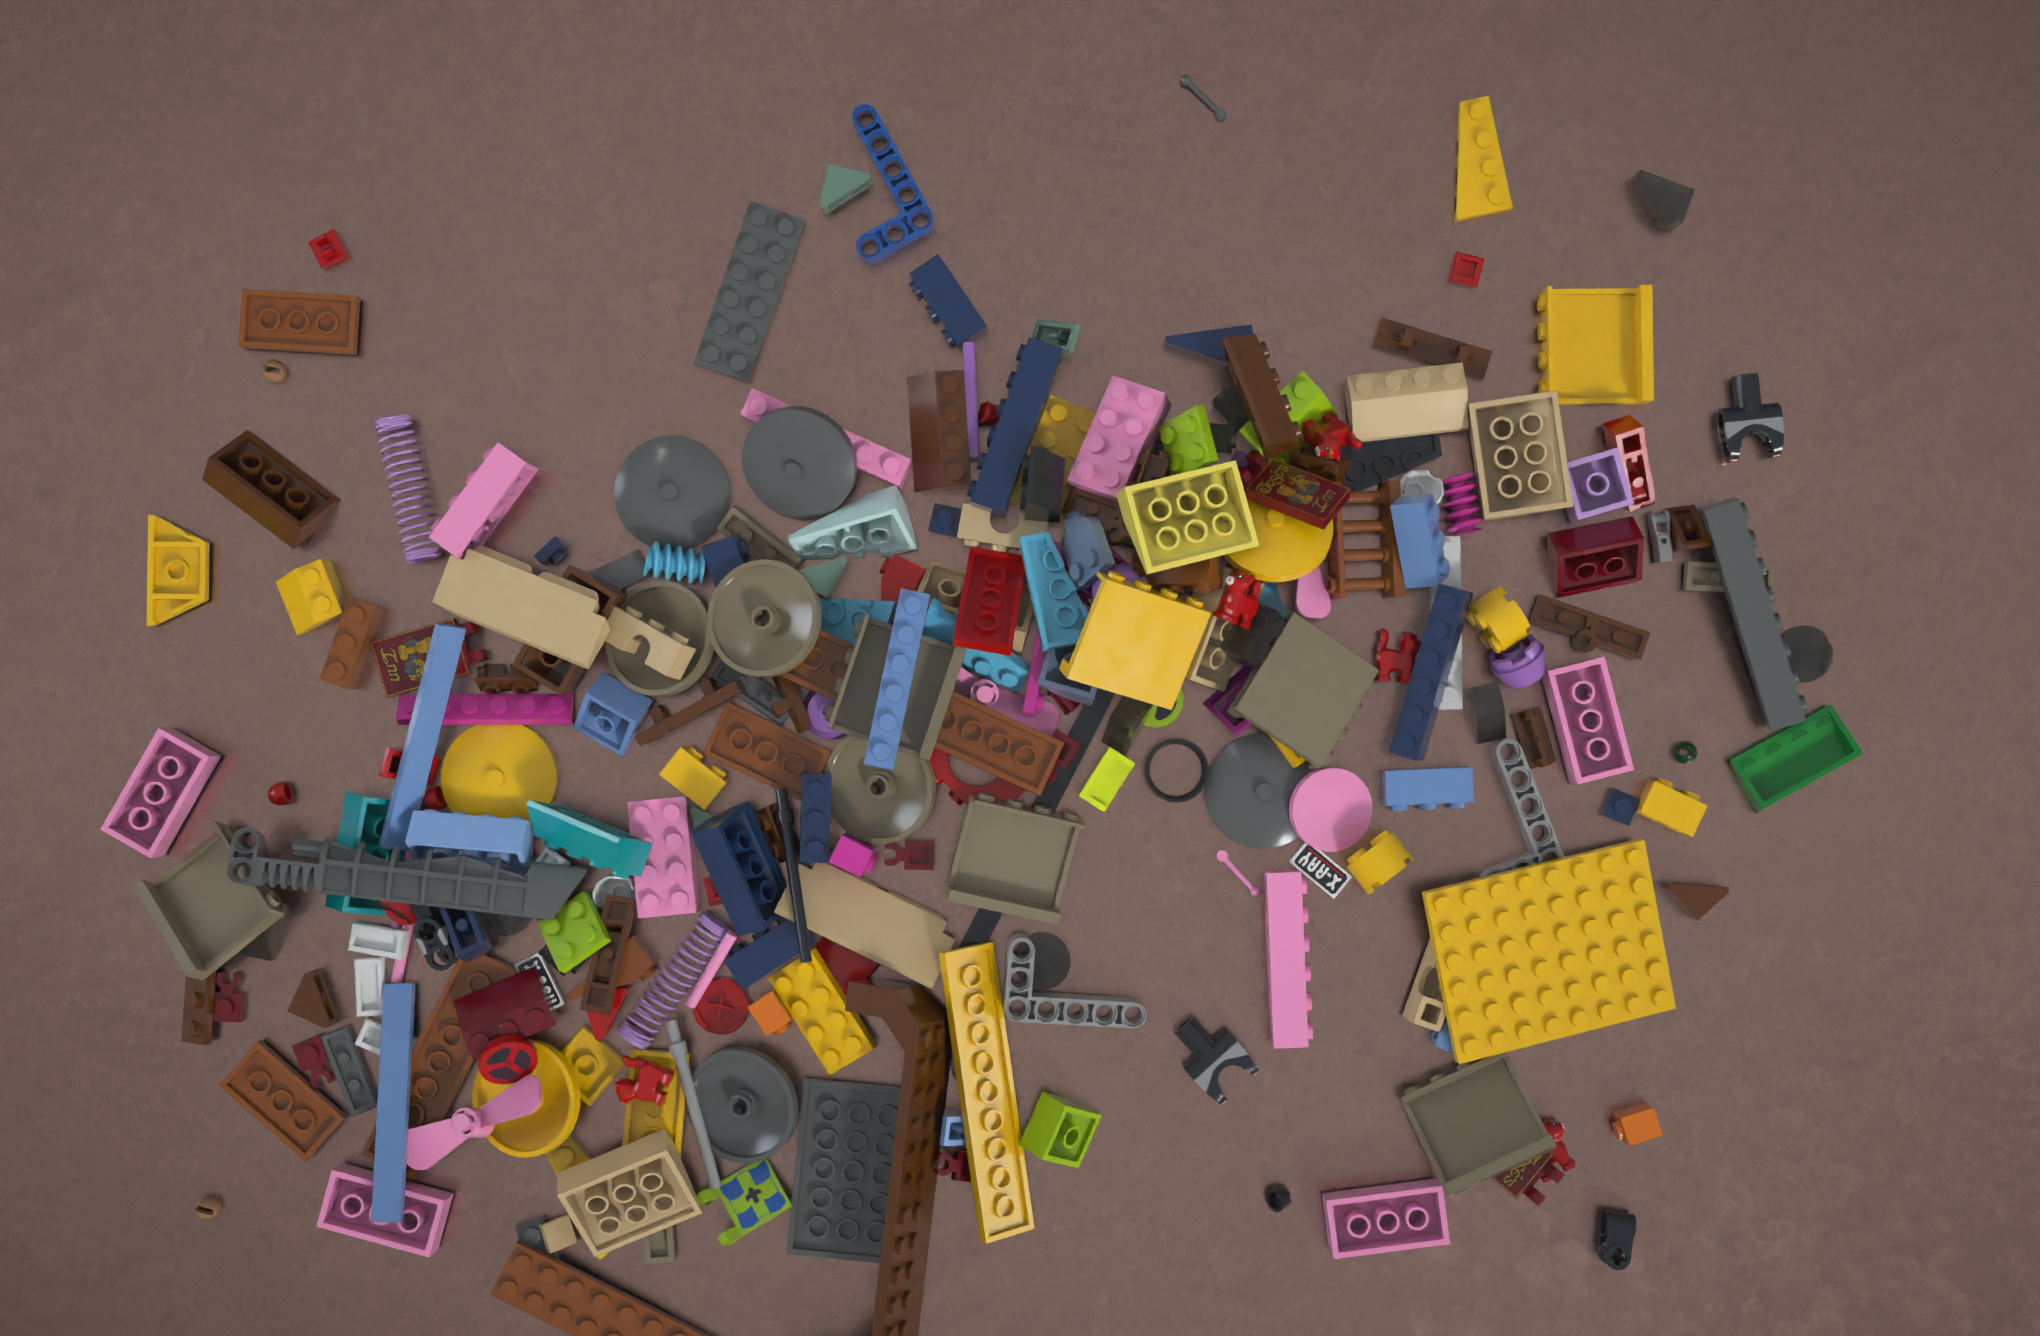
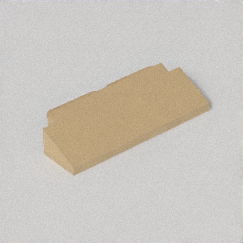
[432,545,611,670]
[774,862,955,989]

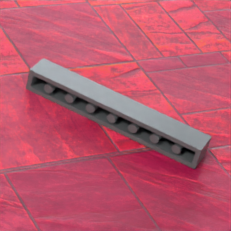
[1699,497,1808,731]

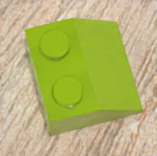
[1019,1092,1102,1168]

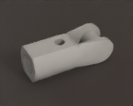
[1647,509,1674,563]

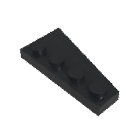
[1340,433,1442,491]

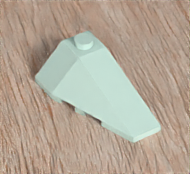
[788,485,917,559]

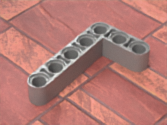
[1479,738,1564,878]
[1002,933,1147,1028]

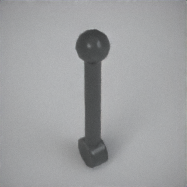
[1180,75,1227,121]

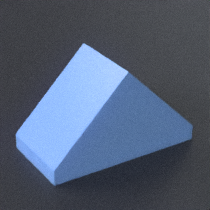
[940,1108,966,1146]

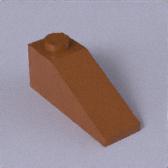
[566,935,659,1000]

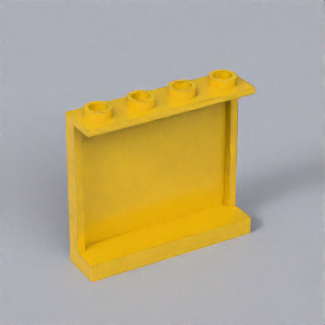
[1537,285,1654,405]
[1059,570,1211,710]

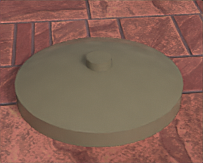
[707,559,822,678]
[605,580,714,697]
[825,736,936,844]

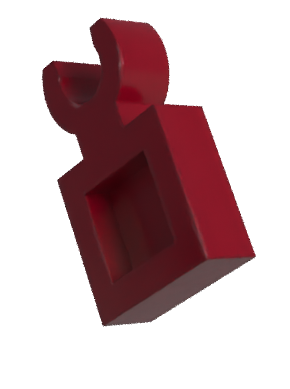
[1047,729,1081,783]
[884,840,935,870]
[213,971,245,1022]
[292,1033,335,1089]
[933,1150,971,1182]

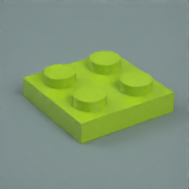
[1158,405,1219,476]
[537,891,612,973]

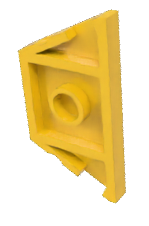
[147,515,210,626]

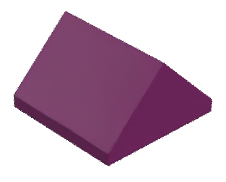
[1203,665,1252,737]

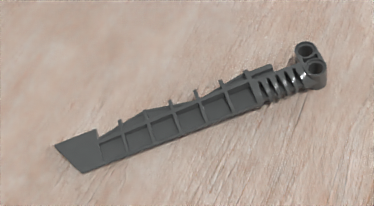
[227,827,587,920]

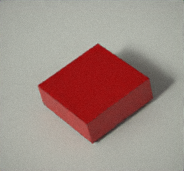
[1448,252,1484,288]

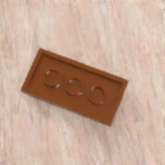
[238,289,360,355]
[702,701,832,801]
[219,1040,347,1162]

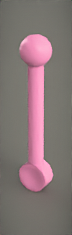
[1216,850,1261,898]

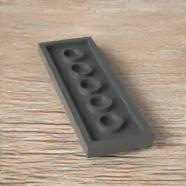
[694,200,806,383]

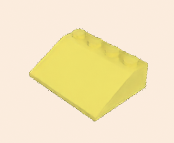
[1116,460,1259,574]

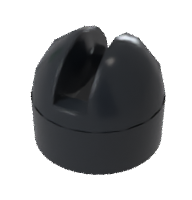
[1266,1187,1291,1212]

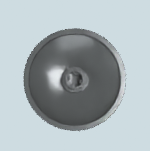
[742,406,857,519]
[614,435,731,551]
[1204,733,1316,849]
[686,1047,798,1164]

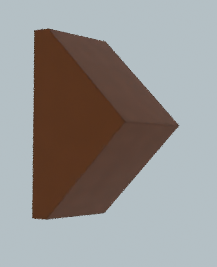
[1666,504,1712,552]
[1662,882,1729,920]
[287,968,338,1028]

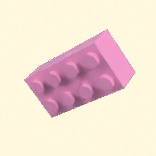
[1067,375,1172,503]
[429,442,538,559]
[1542,657,1634,785]
[100,727,221,858]
[627,795,701,918]
[316,1163,454,1257]
[1322,1179,1450,1259]

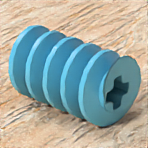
[643,541,706,587]

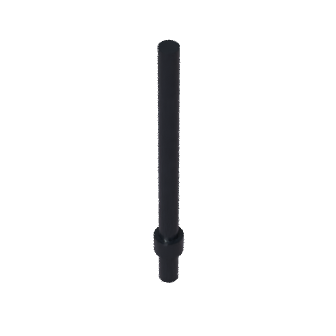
[775,788,812,963]

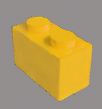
[659,746,730,810]
[1635,777,1708,837]

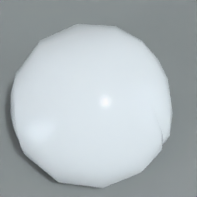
[1400,470,1444,504]
[592,873,637,910]

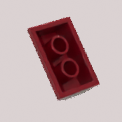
[1547,516,1644,598]
[454,965,559,1060]

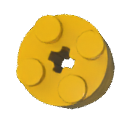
[1466,586,1532,654]
[1347,830,1415,895]

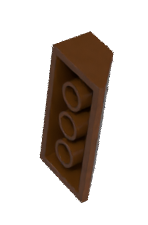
[1222,334,1302,460]
[907,370,971,493]
[202,430,338,549]
[512,565,628,695]

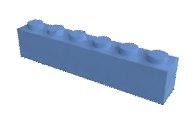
[864,588,930,771]

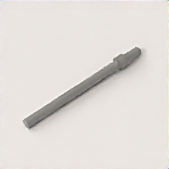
[665,1018,722,1189]

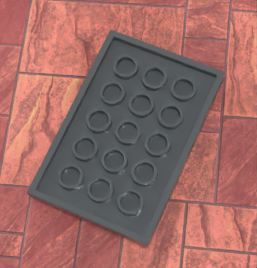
[787,1078,901,1263]

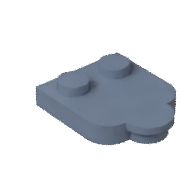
[1062,511,1115,591]

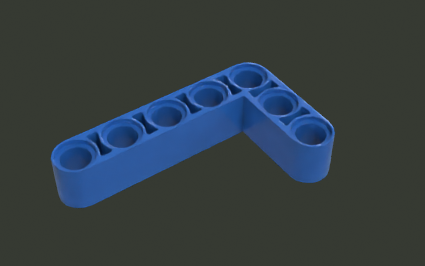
[852,104,934,264]

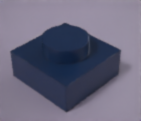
[928,503,962,538]
[534,536,568,566]
[1600,788,1640,826]

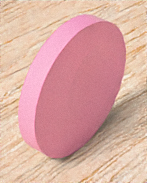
[1289,767,1373,852]

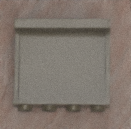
[1227,612,1379,769]
[825,614,967,762]
[943,791,1086,925]
[133,820,285,981]
[1401,1052,1556,1198]

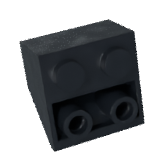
[1020,446,1065,523]

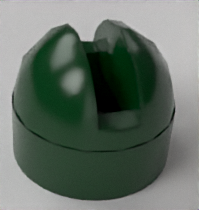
[1672,741,1698,764]

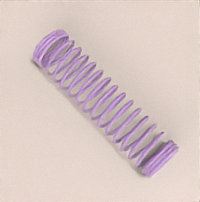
[373,414,442,563]
[617,911,731,1050]

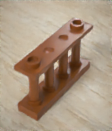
[1326,480,1406,600]

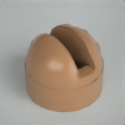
[261,359,287,384]
[195,1194,221,1219]

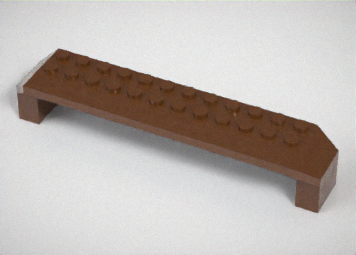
[845,978,952,1336]

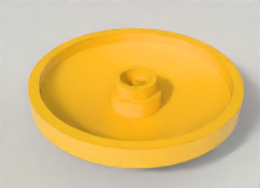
[1224,499,1333,582]
[441,725,559,826]
[472,1039,580,1158]

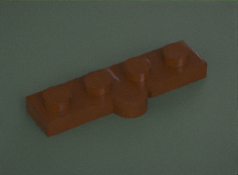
[1061,486,1131,546]
[1529,594,1650,660]

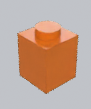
[748,989,792,1036]
[1612,1103,1663,1146]

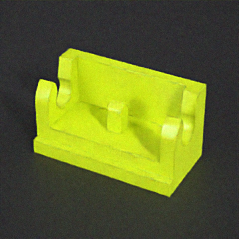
[1078,746,1136,812]

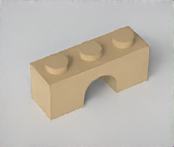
[957,503,1048,555]
[605,606,696,680]
[1402,937,1446,1032]

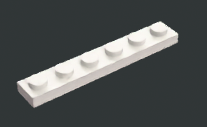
[1430,536,1463,710]

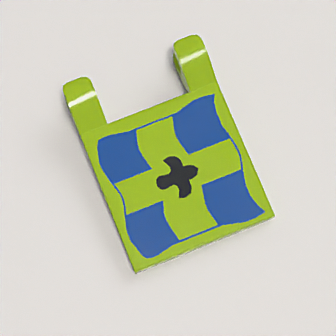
[697,1159,793,1247]

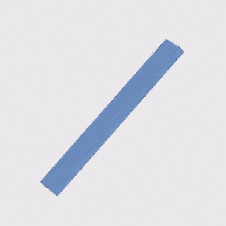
[379,623,466,851]
[371,983,415,1222]

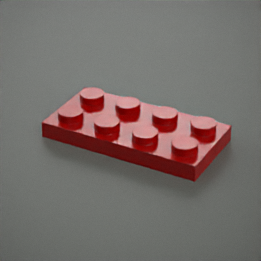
[952,546,1025,656]

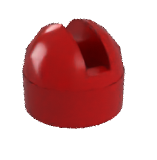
[268,781,293,806]
[422,786,447,811]

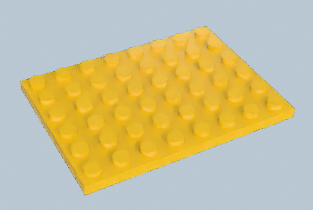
[1422,839,1676,1064]

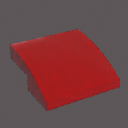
[814,937,881,995]

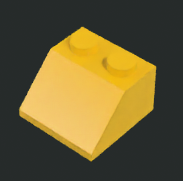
[276,559,347,636]

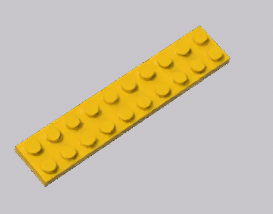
[938,942,1035,1244]

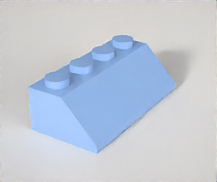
[405,809,534,876]

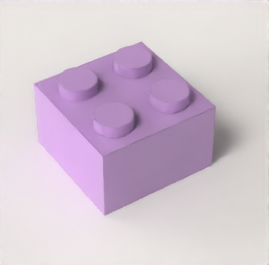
[1566,448,1634,523]

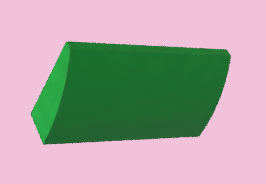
[1729,704,1863,813]

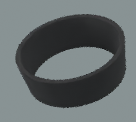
[1145,739,1209,802]

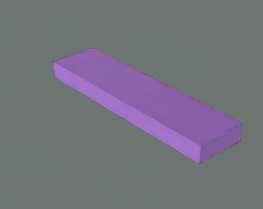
[963,342,980,461]

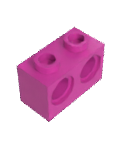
[829,832,879,877]

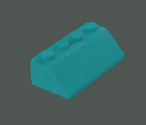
[325,792,405,916]
[527,800,653,879]

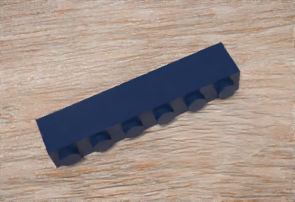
[967,337,1062,517]
[1389,584,1473,761]

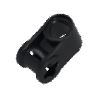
[1598,1210,1636,1270]

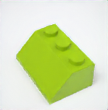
[1236,370,1338,464]

